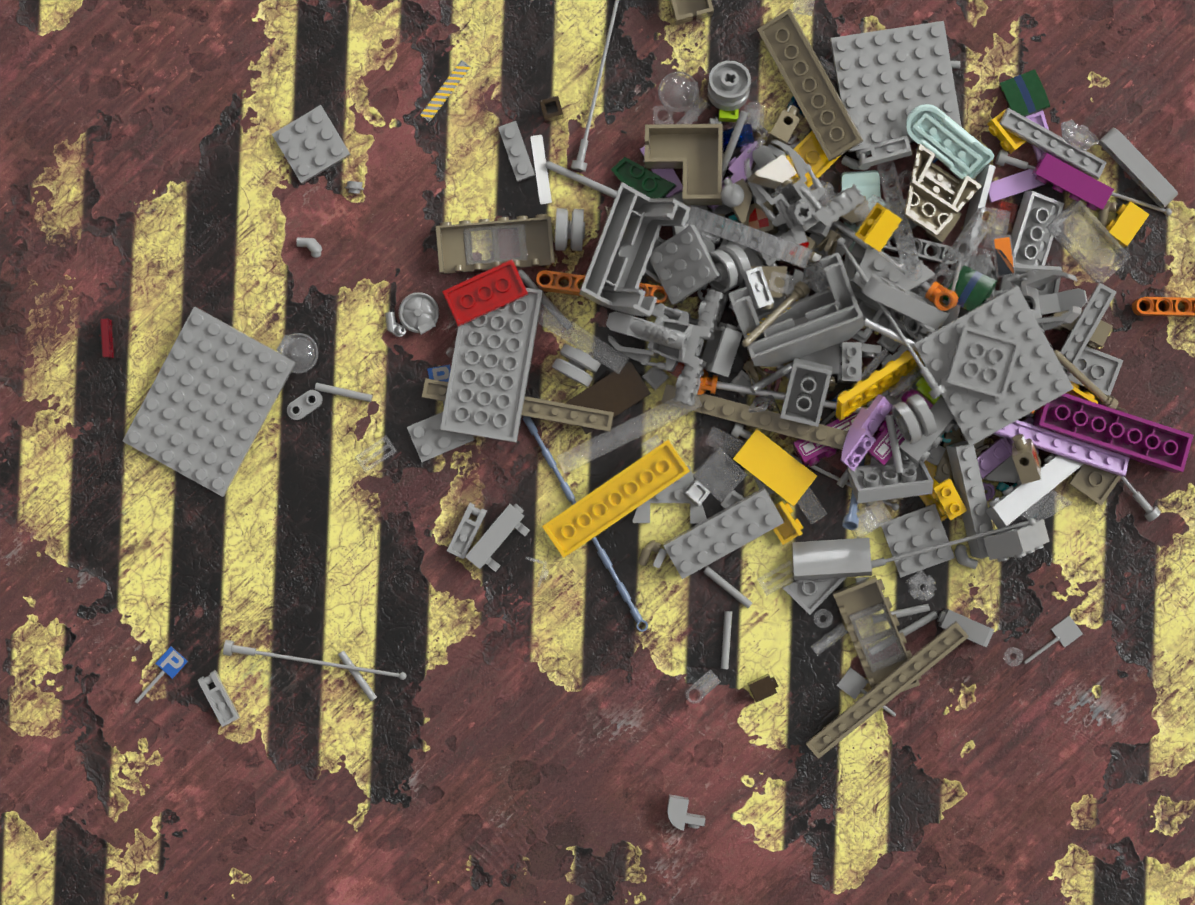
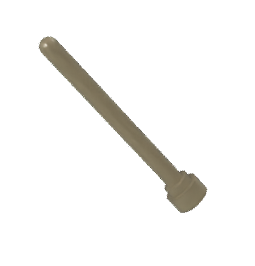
[742,281,810,347]
[1054,350,1118,409]

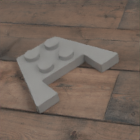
[853,237,935,304]
[633,466,707,524]

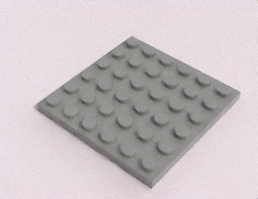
[830,21,962,152]
[913,286,1074,446]

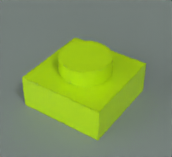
[719,109,739,122]

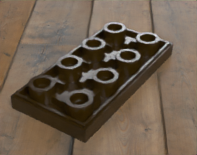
[566,361,651,435]

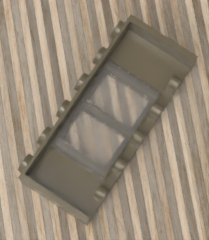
[436,214,555,274]
[833,575,921,692]

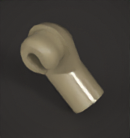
[1098,201,1117,228]
[638,540,661,566]

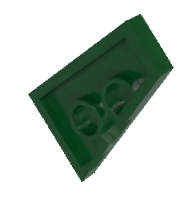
[611,157,677,198]

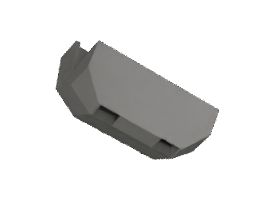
[579,182,691,316]
[728,252,865,367]

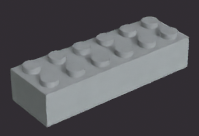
[663,487,784,579]

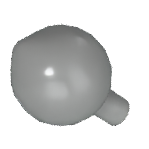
[721,178,744,207]

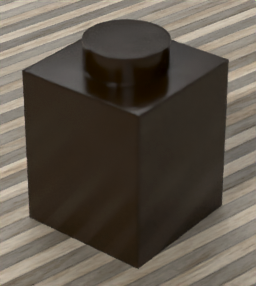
[540,96,564,123]
[747,674,778,703]

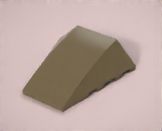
[904,144,982,236]

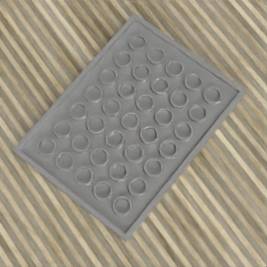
[123,307,296,497]

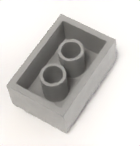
[780,358,832,427]
[983,519,1050,562]

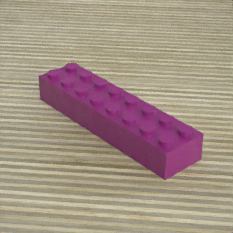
[1033,393,1194,473]

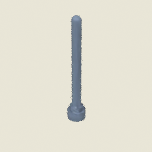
[843,455,866,530]

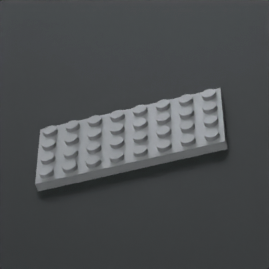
[440,278,543,443]

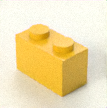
[1104,201,1150,248]
[855,203,902,252]

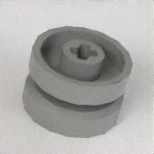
[708,61,751,111]
[555,208,585,251]
[709,244,751,293]
[552,344,601,387]
[891,394,937,444]

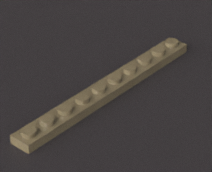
[422,378,614,432]
[661,384,848,450]
[806,621,969,759]

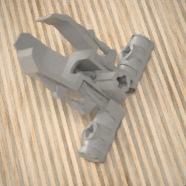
[744,140,865,266]
[970,254,1087,333]
[606,289,727,406]

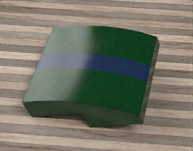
[999,69,1050,117]
[943,265,997,311]

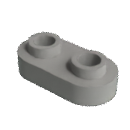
[287,390,323,420]

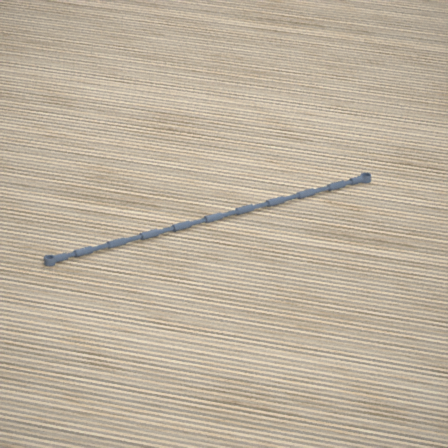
[452,285,648,632]

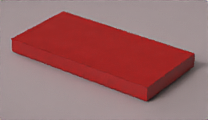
[442,259,529,327]

